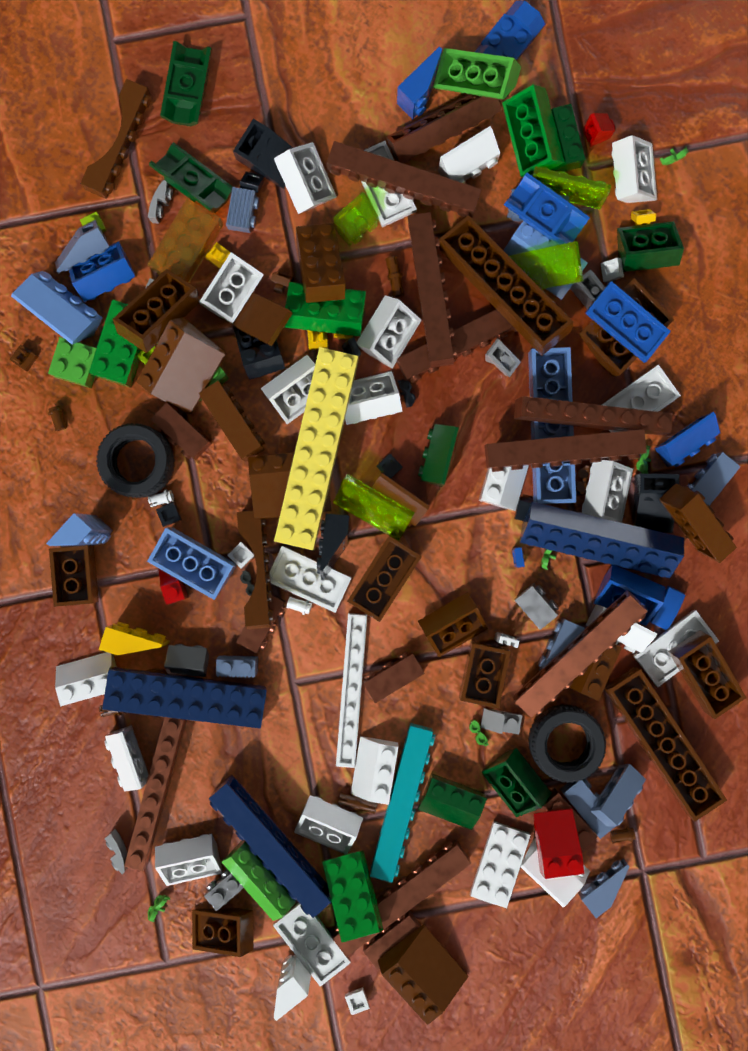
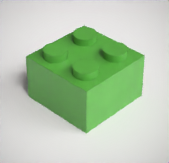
[48,337,97,388]

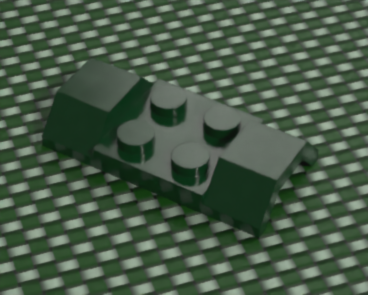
[160,41,212,127]
[149,142,233,213]

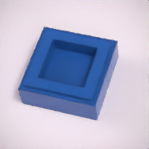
[512,547,525,568]

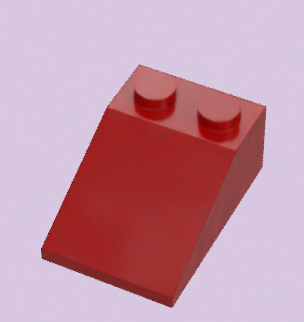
[533,808,584,879]

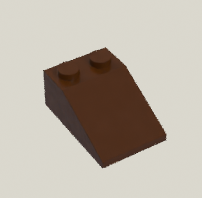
[192,908,254,957]

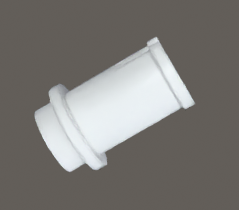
[148,489,174,507]
[286,597,312,615]

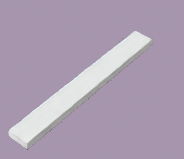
[336,613,367,768]

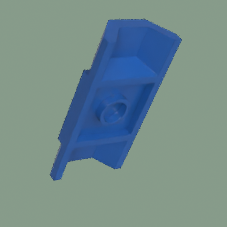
[475,1,545,61]
[504,173,590,250]

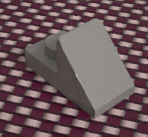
[485,339,521,377]
[481,708,522,734]

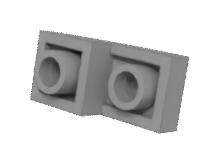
[148,180,173,224]
[105,829,128,874]

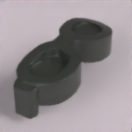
[240,570,255,596]

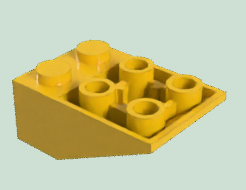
[99,622,170,655]

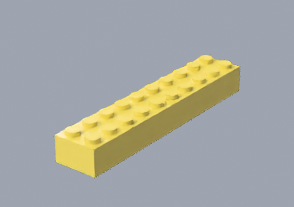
[274,347,359,550]

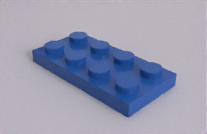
[585,281,671,363]

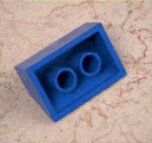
[69,242,135,302]
[655,412,720,468]
[593,565,666,626]

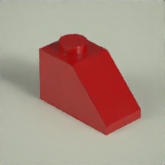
[582,113,615,147]
[158,568,189,605]

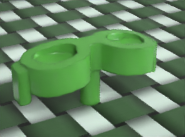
[660,147,689,165]
[636,445,651,474]
[541,549,556,570]
[469,719,489,746]
[148,895,170,922]

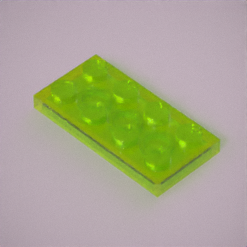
[532,166,611,210]
[509,241,583,289]
[333,474,415,541]

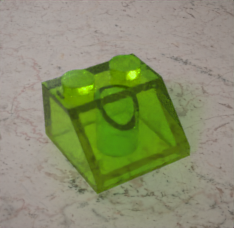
[333,192,378,246]

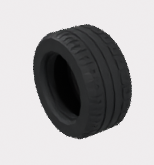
[96,423,175,498]
[528,704,606,783]

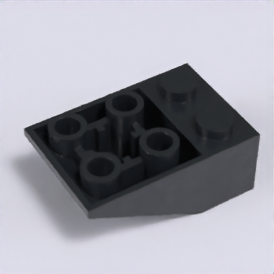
[233,118,293,189]
[233,327,286,380]
[634,474,679,533]
[317,514,349,581]

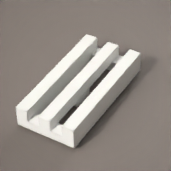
[494,632,520,648]

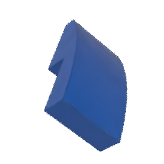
[650,586,685,630]

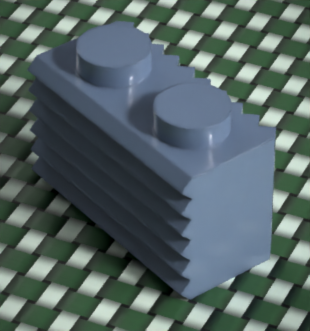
[226,187,259,233]
[216,656,258,678]

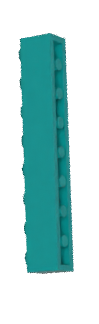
[370,723,435,882]

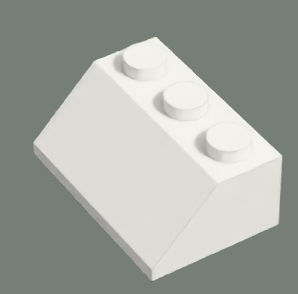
[438,126,500,184]
[612,135,657,203]
[274,142,337,214]
[200,253,264,324]
[357,295,421,368]
[261,355,315,424]
[345,371,402,425]
[582,460,633,523]
[479,465,529,511]
[586,605,657,653]
[55,652,117,706]
[105,725,149,791]
[351,736,398,805]
[294,795,363,855]
[155,834,223,886]
[520,838,590,907]
[274,955,311,1021]

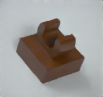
[270,272,294,294]
[9,344,38,372]

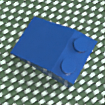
[397,46,442,120]

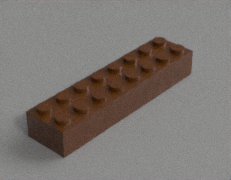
[439,215,573,356]
[604,667,727,822]

